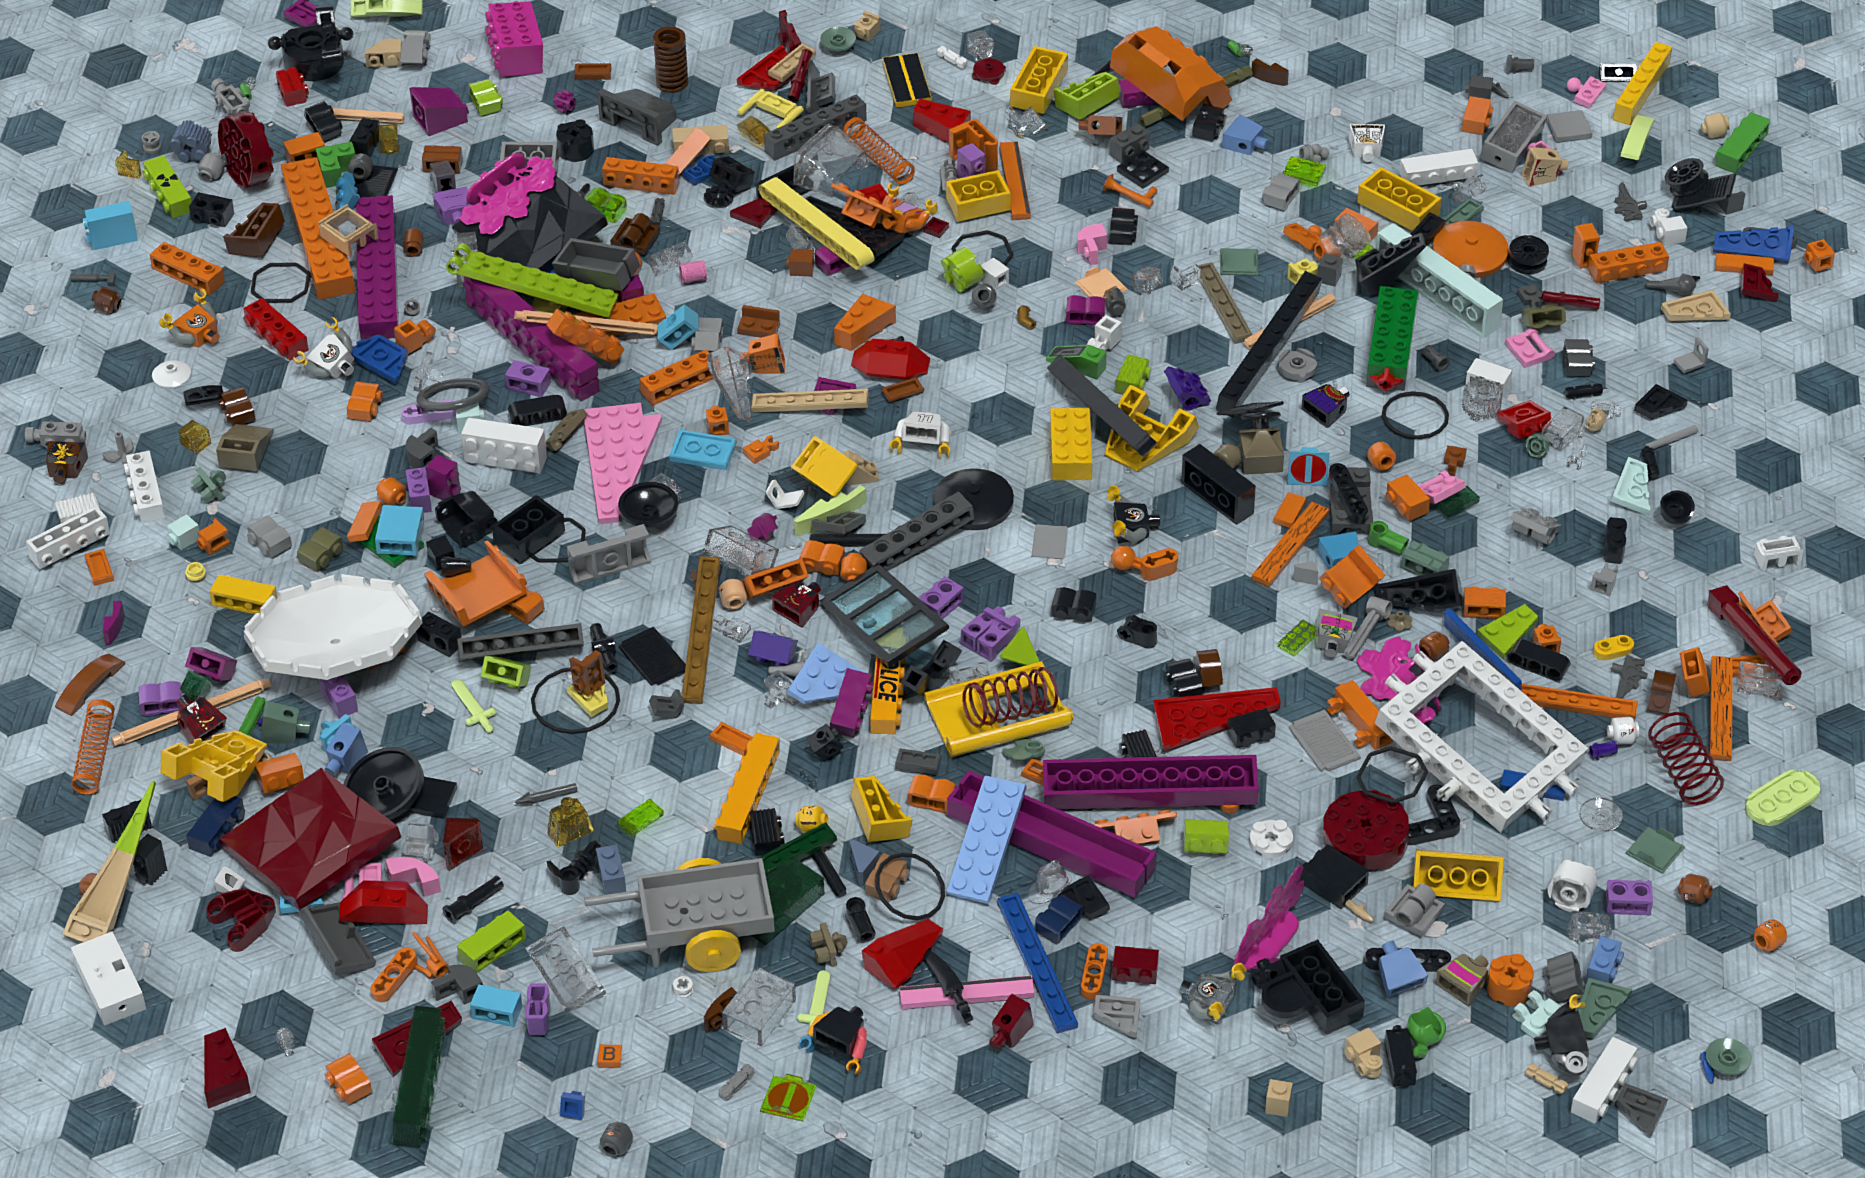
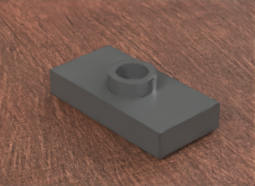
[895,748,941,775]

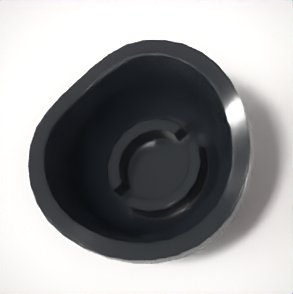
[1660,490,1695,524]

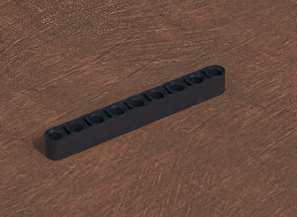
[1047,354,1157,457]

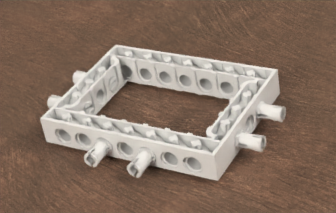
[1375,641,1588,833]

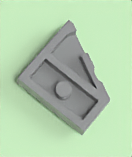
[1094,995,1140,1038]

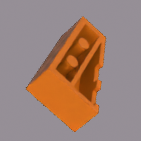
[834,294,896,351]

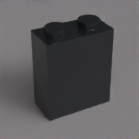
[1300,844,1369,909]

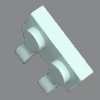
[1512,990,1561,1038]

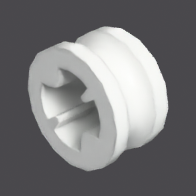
[673,976,693,999]

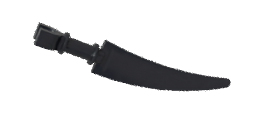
[924,949,974,1023]

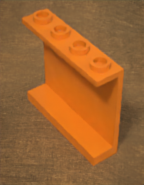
[424,540,527,627]

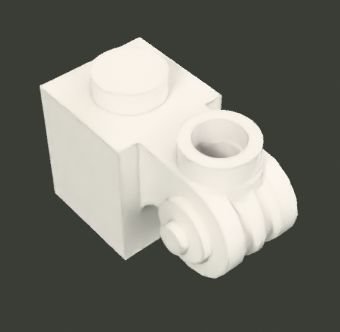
[1650,208,1687,246]
[1087,315,1122,351]

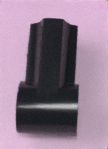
[845,897,876,943]

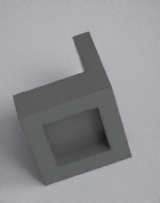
[1717,191,1745,215]

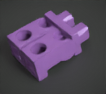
[960,606,1021,662]

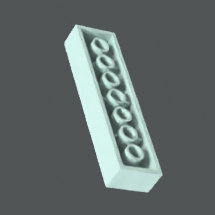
[1376,223,1503,338]

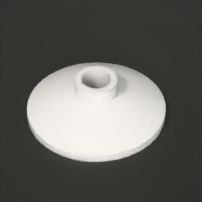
[152,360,191,389]

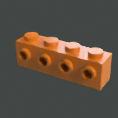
[602,157,679,195]
[149,242,225,295]
[1588,242,1669,283]
[546,309,625,365]
[639,349,719,406]

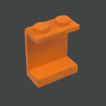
[1319,545,1386,609]

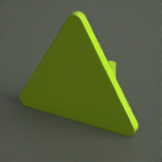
[1000,628,1040,666]

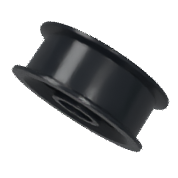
[1665,158,1709,196]

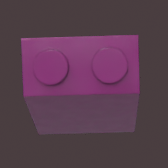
[409,87,469,136]

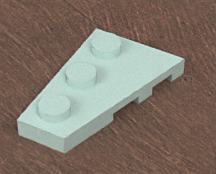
[1611,457,1650,516]

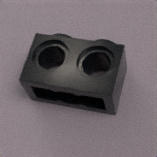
[710,156,755,192]
[189,192,235,227]
[416,611,462,657]

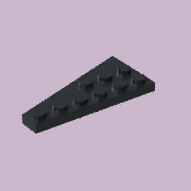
[805,196,905,258]

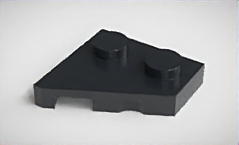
[1634,384,1688,419]

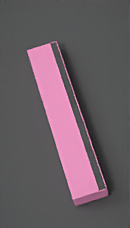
[899,975,1034,1009]

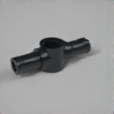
[590,623,618,672]

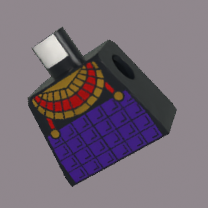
[1301,384,1350,428]

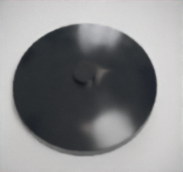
[934,468,1014,530]
[343,747,424,820]

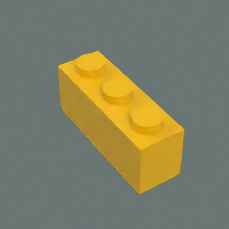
[209,574,278,616]

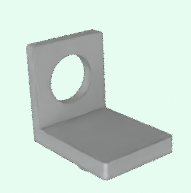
[1674,337,1709,373]

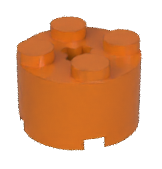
[1487,954,1534,1007]

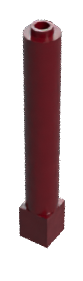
[1708,585,1802,685]

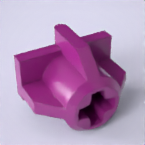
[747,513,778,541]

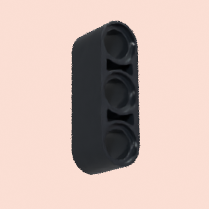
[508,395,567,426]
[1507,639,1571,681]

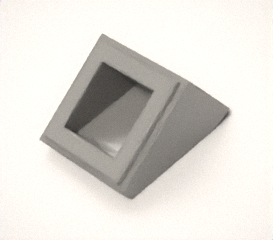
[1293,561,1318,585]

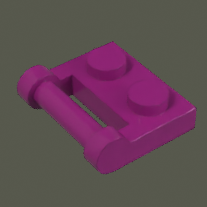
[283,0,318,27]

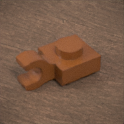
[1444,445,1467,475]

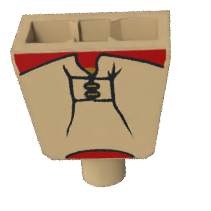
[1521,147,1568,187]

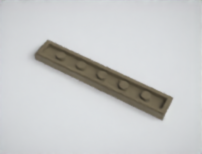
[1194,262,1253,344]

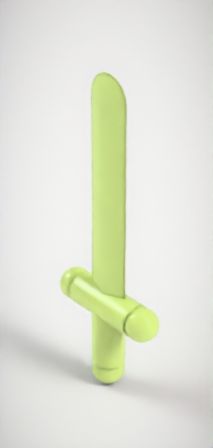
[451,679,496,733]
[797,970,831,1030]

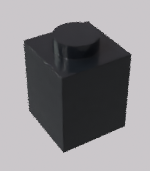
[426,535,455,571]

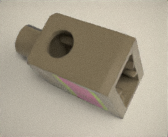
[1436,954,1489,1007]

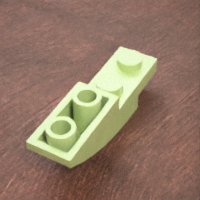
[351,0,423,18]

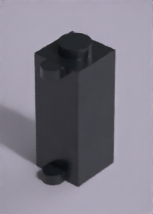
[1384,1025,1417,1087]

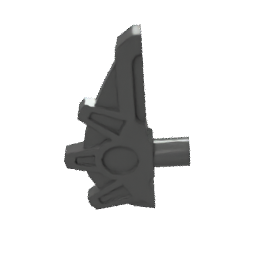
[1615,182,1647,222]
[1611,654,1648,699]

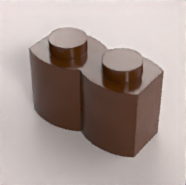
[218,386,256,426]

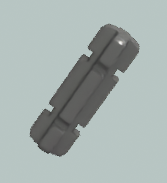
[650,198,665,226]

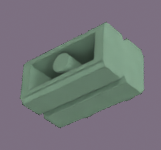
[1401,541,1449,576]

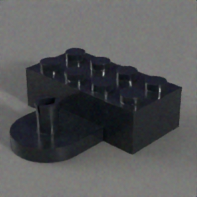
[1261,939,1365,1034]

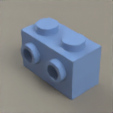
[1585,936,1624,984]

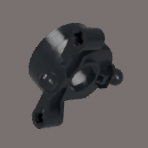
[268,5,354,81]

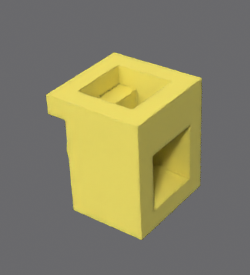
[1287,258,1318,285]

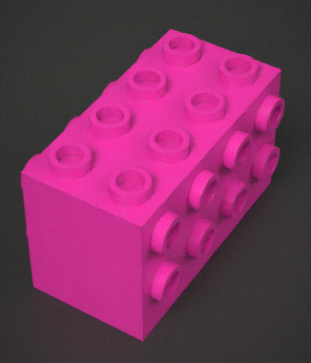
[485,1,543,77]

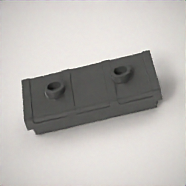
[299,902,376,975]

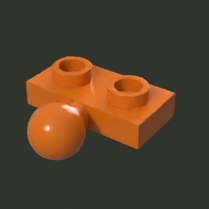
[1283,223,1322,250]

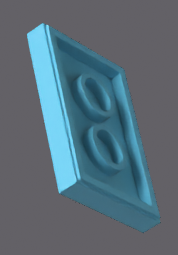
[669,430,737,470]

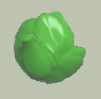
[1407,1007,1446,1059]

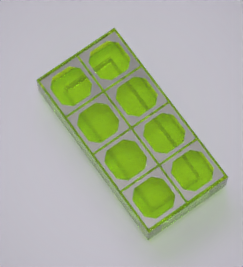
[1278,619,1316,656]

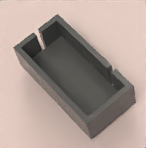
[552,238,640,291]

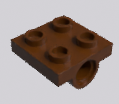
[610,213,660,255]

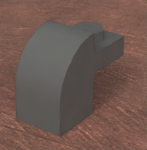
[406,428,438,469]
[431,964,483,1005]

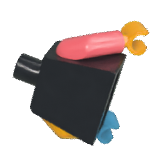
[799,1006,867,1075]

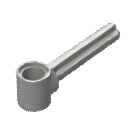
[1343,596,1392,660]

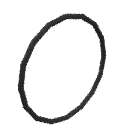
[531,667,620,734]

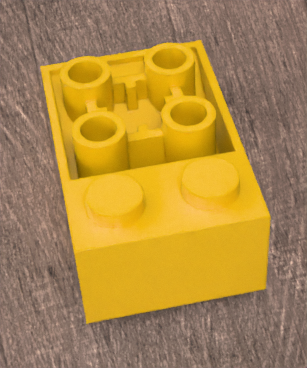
[791,436,859,497]

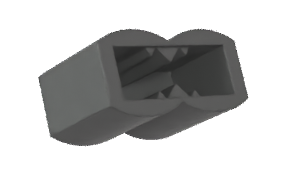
[1563,339,1595,376]
[1545,951,1584,1002]

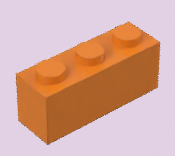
[741,558,809,600]

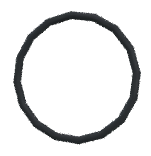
[1382,391,1449,439]
[875,852,945,921]

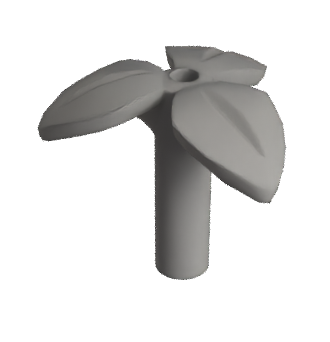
[102,432,134,464]

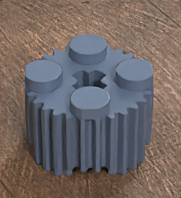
[170,120,212,163]

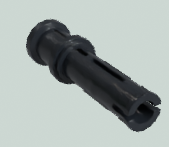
[442,875,504,923]

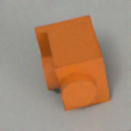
[706,406,729,436]
[1533,624,1562,653]

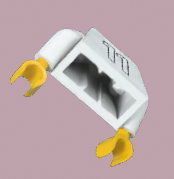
[890,411,950,459]

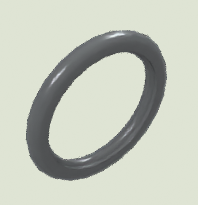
[416,378,489,411]

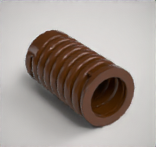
[653,26,689,93]

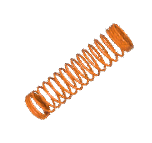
[843,117,915,185]
[71,699,115,794]

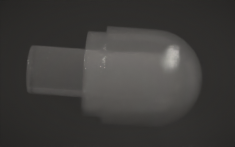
[275,1027,295,1057]

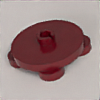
[972,58,1006,85]

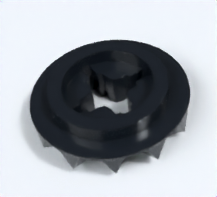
[704,184,734,207]

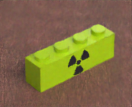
[142,155,192,219]

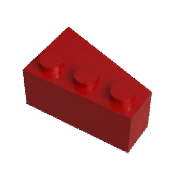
[913,99,971,143]

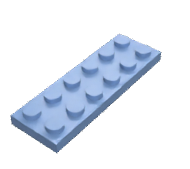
[947,776,1027,904]

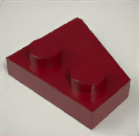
[778,10,801,53]
[730,197,778,229]
[1741,263,1779,302]

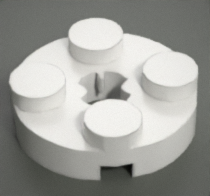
[1250,820,1293,858]

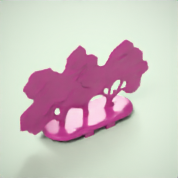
[459,153,556,234]
[1357,636,1441,724]
[1234,865,1304,971]

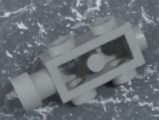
[211,78,250,116]
[25,422,86,448]

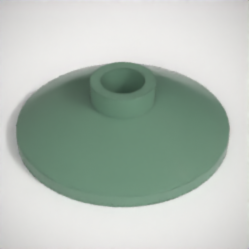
[820,27,856,51]
[1706,1038,1752,1075]

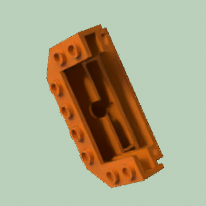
[1110,26,1233,121]

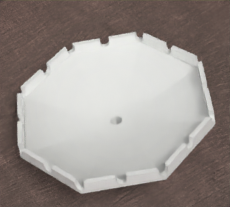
[244,574,422,680]

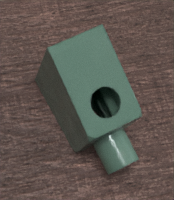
[261,701,311,743]

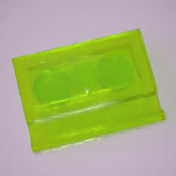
[1283,156,1326,187]

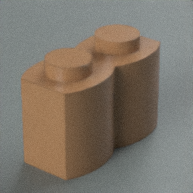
[865,853,909,902]

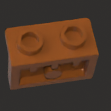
[737,305,780,338]
[569,650,606,697]

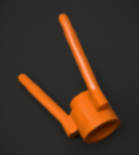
[412,932,449,978]

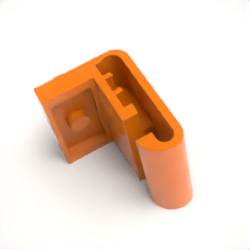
[949,119,998,172]

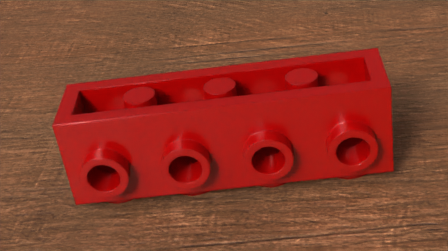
[243,298,309,361]

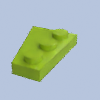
[1477,604,1538,660]

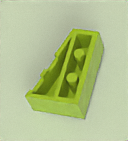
[1054,72,1120,119]

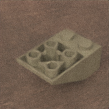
[216,424,274,471]

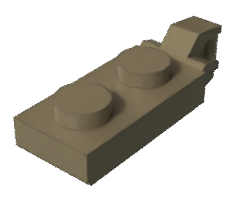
[546,409,588,452]

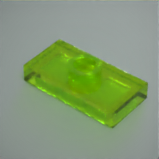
[617,798,664,837]

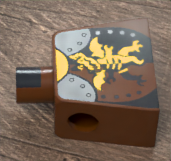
[46,441,88,484]

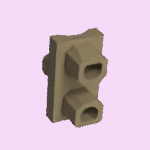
[809,922,848,967]

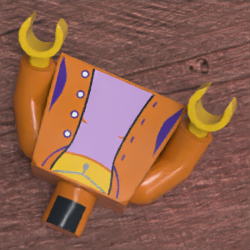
[880,183,938,233]

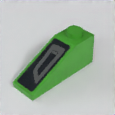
[1046,345,1107,380]

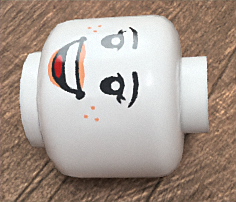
[1607,717,1639,745]

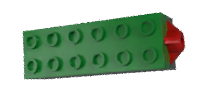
[1366,286,1418,391]

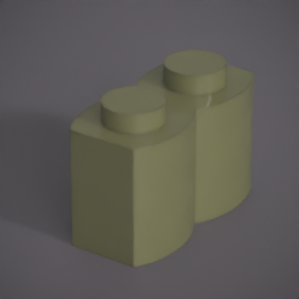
[1521,304,1566,328]
[297,527,343,571]

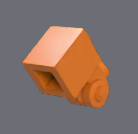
[394,319,436,354]

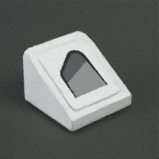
[214,866,245,893]

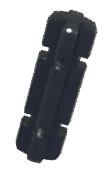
[1564,383,1603,399]
[1641,446,1660,479]

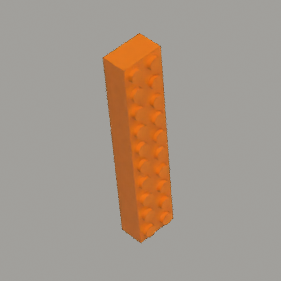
[280,157,356,300]

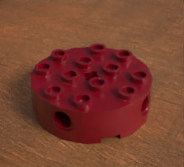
[217,111,274,188]
[1323,790,1409,870]

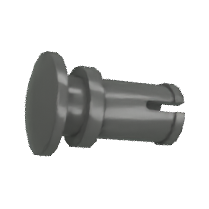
[1506,55,1534,73]

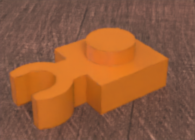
[743,435,779,464]

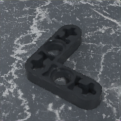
[1409,784,1460,845]

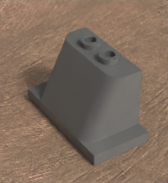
[597,88,677,146]

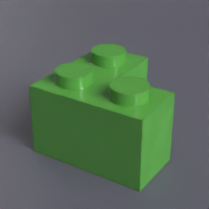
[315,142,355,188]

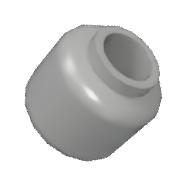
[198,153,225,181]

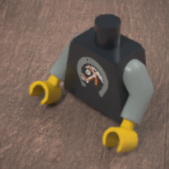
[1107,485,1160,544]

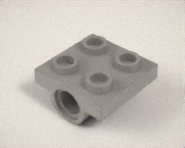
[1510,508,1563,545]
[1384,884,1445,937]

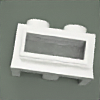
[1754,536,1804,572]

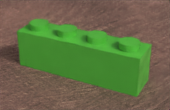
[1715,112,1770,173]

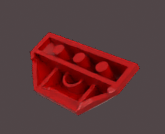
[851,338,930,380]
[339,880,428,924]

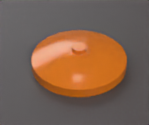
[1433,221,1509,278]

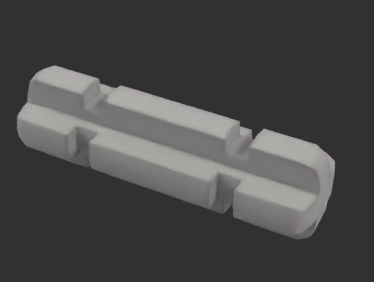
[719,1064,755,1100]

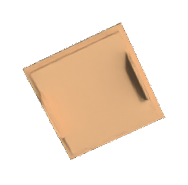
[1075,266,1128,300]

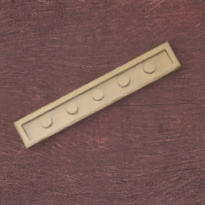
[751,389,869,413]

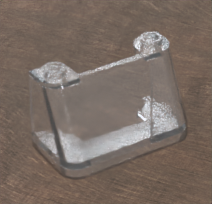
[793,123,870,198]

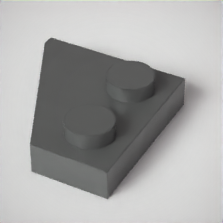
[812,511,866,535]
[1616,1083,1668,1136]

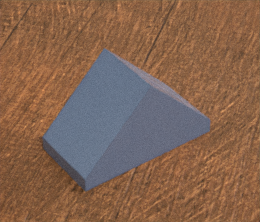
[849,839,880,886]

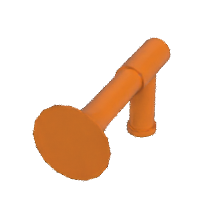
[1103,174,1158,208]

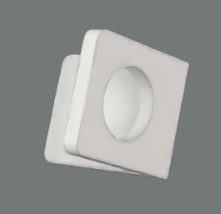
[766,480,804,509]

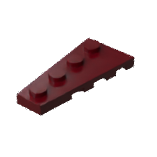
[372,1000,462,1077]

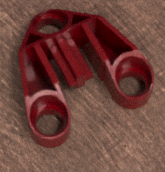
[206,888,276,952]

